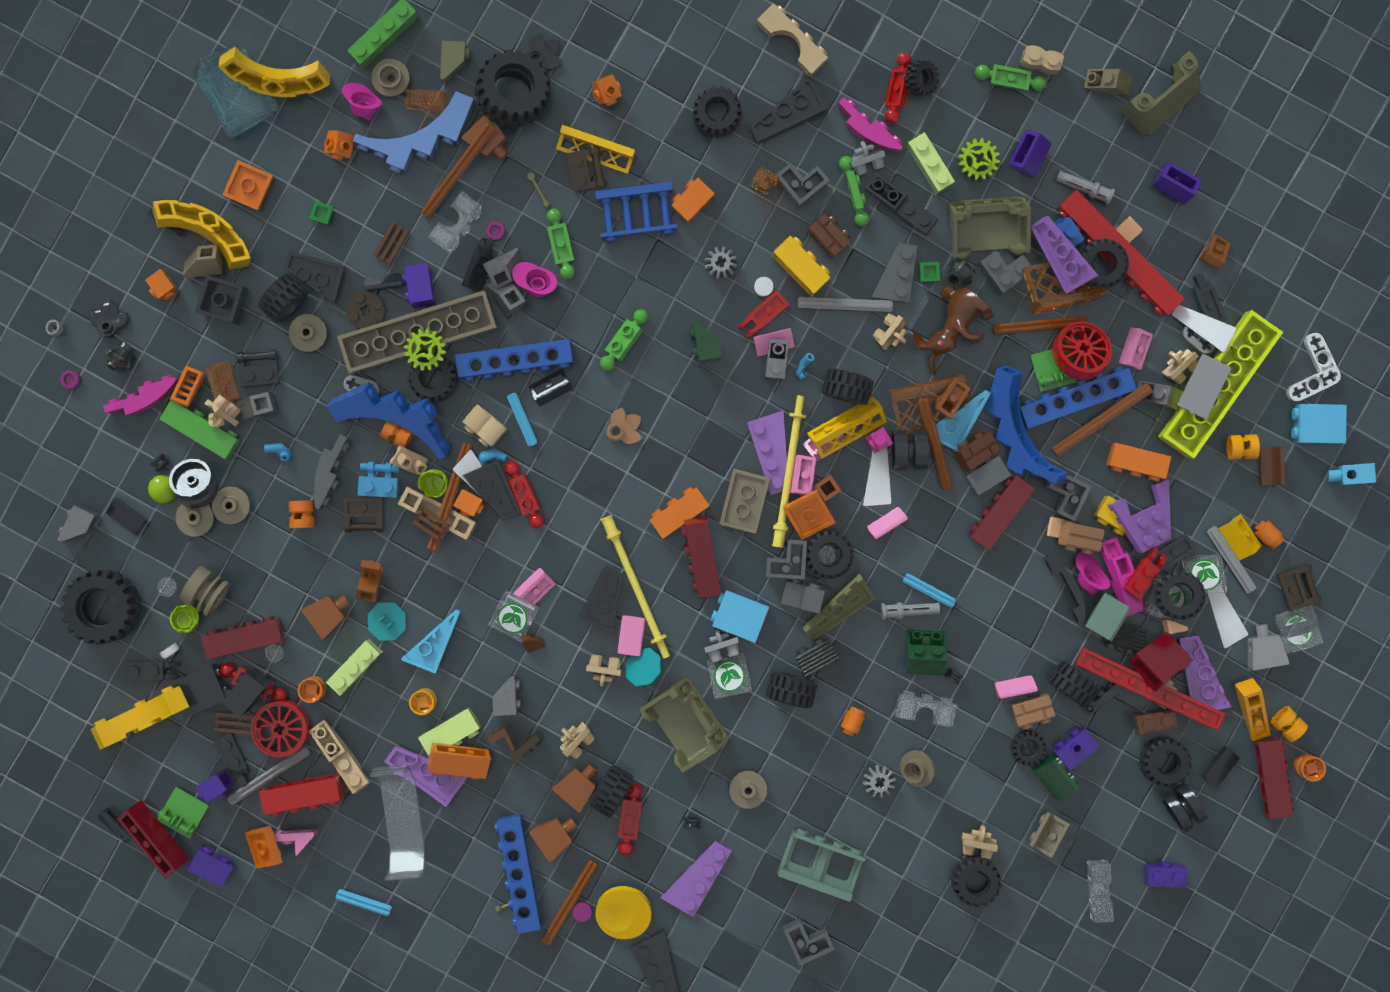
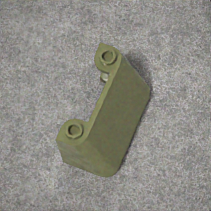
[1120,51,1201,135]
[949,197,1031,259]
[639,678,728,773]

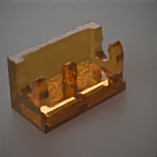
[404,89,446,111]
[750,166,780,195]
[205,362,240,402]

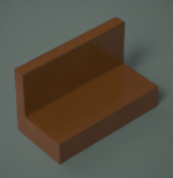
[1258,446,1285,486]
[487,724,518,751]

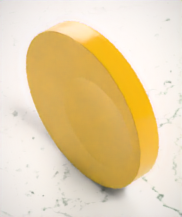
[596,886,652,939]

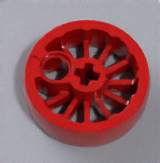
[1052,321,1112,380]
[251,700,310,758]

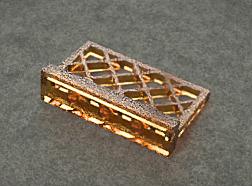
[1022,262,1107,315]
[889,373,970,435]

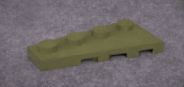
[803,574,875,642]

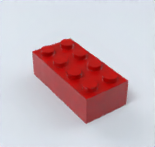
[259,773,347,817]

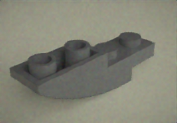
[314,434,350,510]

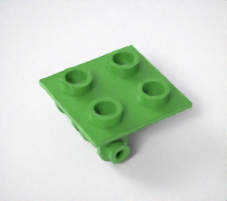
[1030,349,1077,392]
[157,787,209,839]

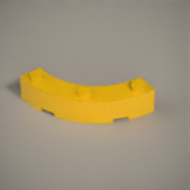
[219,47,330,97]
[152,200,250,270]
[90,685,189,750]

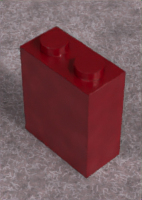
[1129,632,1193,691]

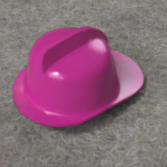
[342,83,381,121]
[512,262,557,297]
[1076,553,1110,595]

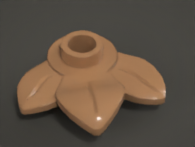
[606,408,642,444]

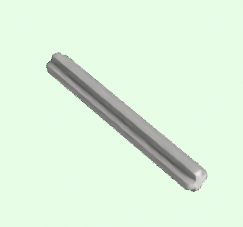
[798,297,893,312]
[227,746,311,805]

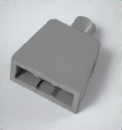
[1248,624,1289,671]

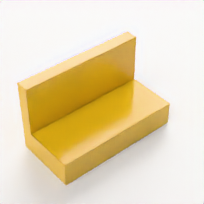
[1218,514,1262,561]

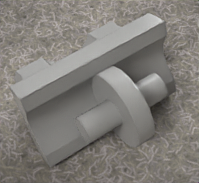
[851,141,885,176]
[704,629,739,663]

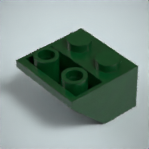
[690,322,722,363]
[906,630,947,676]
[1031,754,1080,801]

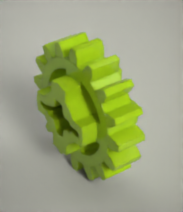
[958,138,1000,181]
[404,329,447,371]

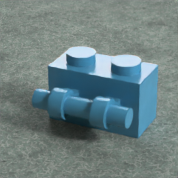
[358,462,401,498]

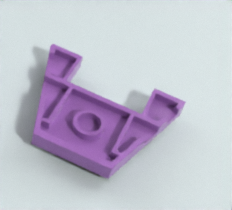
[1108,479,1171,553]

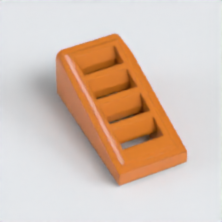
[170,366,205,407]

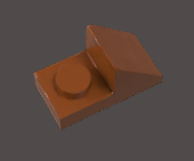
[1200,234,1231,268]
[935,377,971,420]

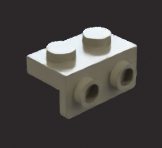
[1029,812,1071,858]

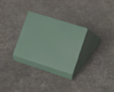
[1083,593,1131,642]

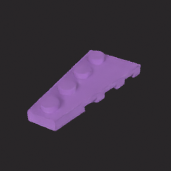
[1031,216,1099,294]
[747,411,787,495]
[1178,635,1231,710]
[384,745,468,807]
[660,840,732,917]

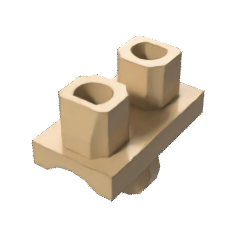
[873,314,907,351]
[1161,349,1199,384]
[204,394,241,428]
[389,445,429,475]
[586,654,622,687]
[560,722,595,759]
[961,826,998,859]

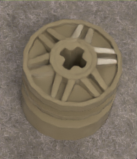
[179,566,230,617]

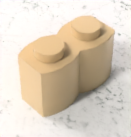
[1020,45,1064,75]
[462,404,508,447]

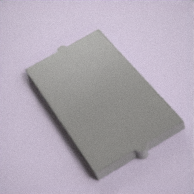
[1177,354,1231,419]

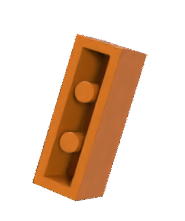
[1106,443,1171,482]
[650,486,710,539]
[427,743,491,779]

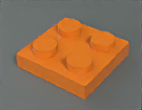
[222,160,274,211]
[783,489,836,540]
[245,826,283,869]

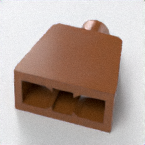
[461,114,509,161]
[301,595,351,639]
[552,764,598,813]
[529,817,578,863]

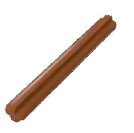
[993,316,1088,335]
[918,398,952,490]
[542,860,598,946]

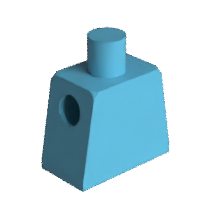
[1328,463,1376,485]

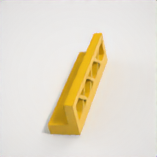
[556,125,635,174]
[807,396,887,459]

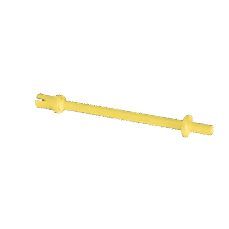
[772,395,806,548]
[600,515,670,659]

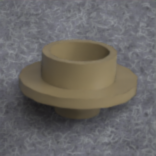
[371,59,410,97]
[289,314,327,352]
[212,486,250,524]
[176,504,214,537]
[900,750,935,788]
[729,771,767,809]

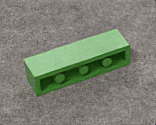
[347,0,419,69]
[160,401,241,460]

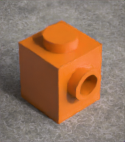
[145,269,179,301]
[453,489,485,518]

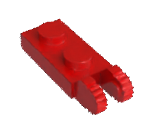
[737,290,790,339]
[1123,547,1167,600]

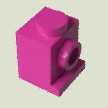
[865,427,893,454]

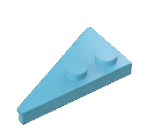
[936,390,991,450]
[401,609,461,674]

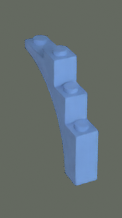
[353,91,476,174]

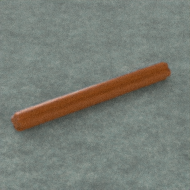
[421,123,496,218]
[1052,383,1152,456]
[427,443,472,552]

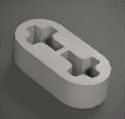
[1181,326,1215,354]
[343,375,380,395]

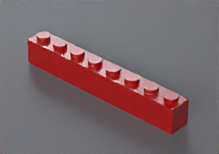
[1057,190,1184,317]

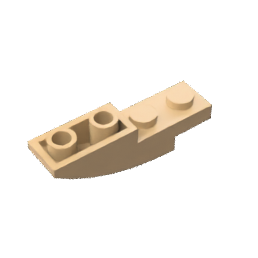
[309,720,370,794]

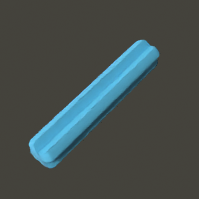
[507,393,538,447]
[903,573,956,608]
[336,889,392,916]

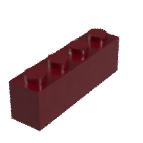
[968,475,1035,551]
[681,516,721,598]
[201,616,285,660]
[1254,738,1294,819]
[117,800,190,879]

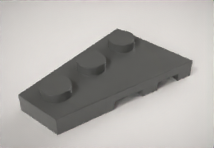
[871,243,917,303]

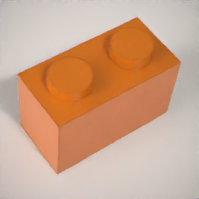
[671,178,715,224]

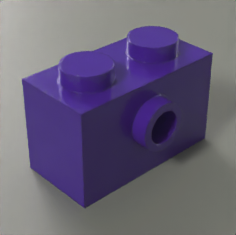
[1009,130,1052,178]
[1152,161,1202,205]
[402,263,436,309]
[1053,726,1100,771]
[196,769,235,803]
[187,845,234,888]
[1144,861,1188,887]

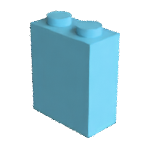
[1291,404,1347,444]
[710,590,769,643]

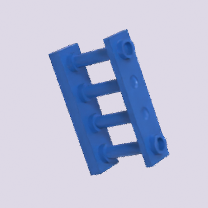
[595,182,677,242]

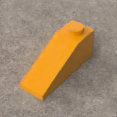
[1235,678,1271,741]

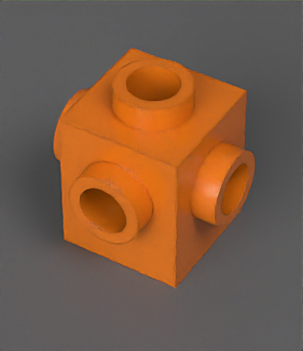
[591,74,622,106]
[324,130,354,161]

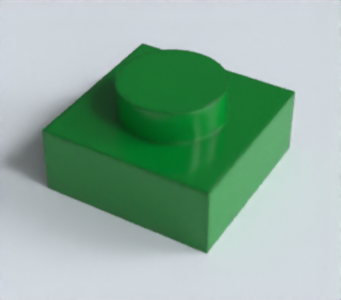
[309,201,335,225]
[919,262,940,283]

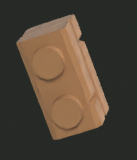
[1058,522,1105,555]
[1010,693,1055,730]

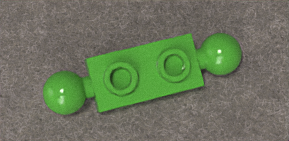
[975,64,1047,92]
[839,156,870,227]
[547,208,575,280]
[600,309,648,371]

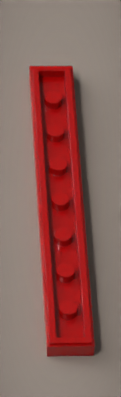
[1075,648,1226,731]

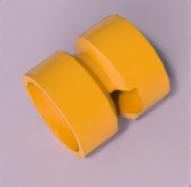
[1226,435,1260,460]
[409,688,437,715]
[1270,706,1308,743]

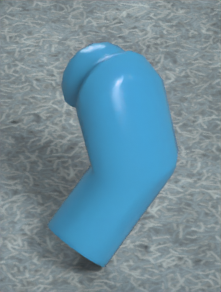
[795,353,814,380]
[264,443,292,462]
[478,448,508,465]

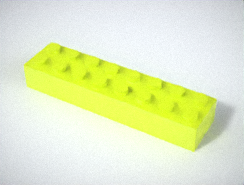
[1158,310,1283,459]

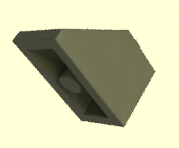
[440,41,470,83]

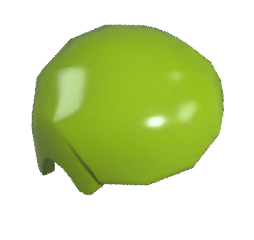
[418,469,449,498]
[148,475,176,503]
[170,604,200,634]

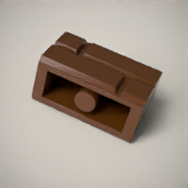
[807,213,851,259]
[953,431,1001,471]
[1132,708,1178,736]

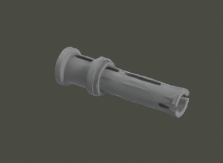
[1056,170,1115,205]
[881,602,940,620]

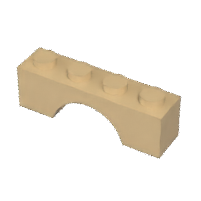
[757,3,828,77]
[398,487,478,540]

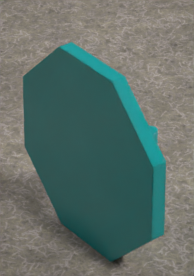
[368,602,406,641]
[625,648,661,687]

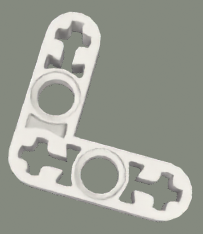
[1286,333,1341,402]

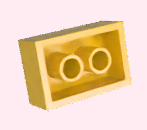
[772,236,831,297]

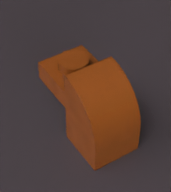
[800,474,842,502]
[357,560,383,603]

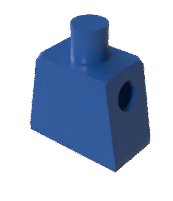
[1054,217,1085,250]

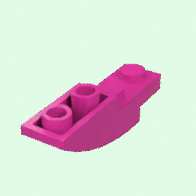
[837,97,903,153]
[103,375,180,416]
[1100,537,1143,617]

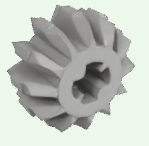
[705,246,737,279]
[863,765,896,798]

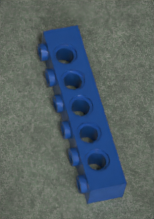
[455,339,574,382]
[1020,366,1137,429]
[495,813,542,934]

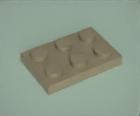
[719,468,771,534]

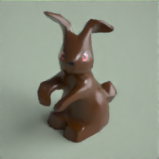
[912,285,994,376]

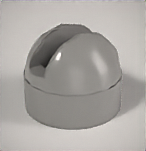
[46,320,64,336]

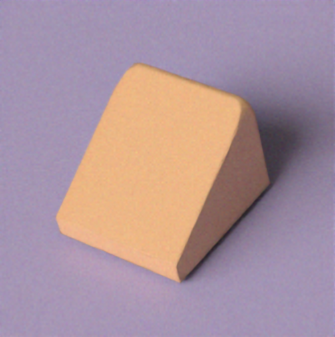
[1116,217,1143,243]
[1047,517,1072,538]
[1162,619,1188,634]

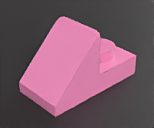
[275,829,317,856]

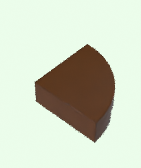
[521,635,546,653]

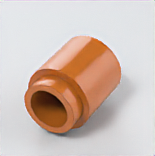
[1255,520,1284,549]
[840,706,865,736]

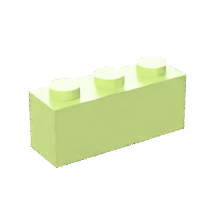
[906,132,955,195]
[326,639,383,695]
[418,707,482,756]

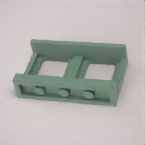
[777,828,866,902]

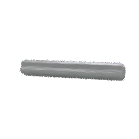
[1207,526,1256,593]

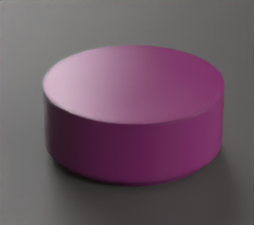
[486,221,506,241]
[60,370,81,389]
[572,901,592,922]

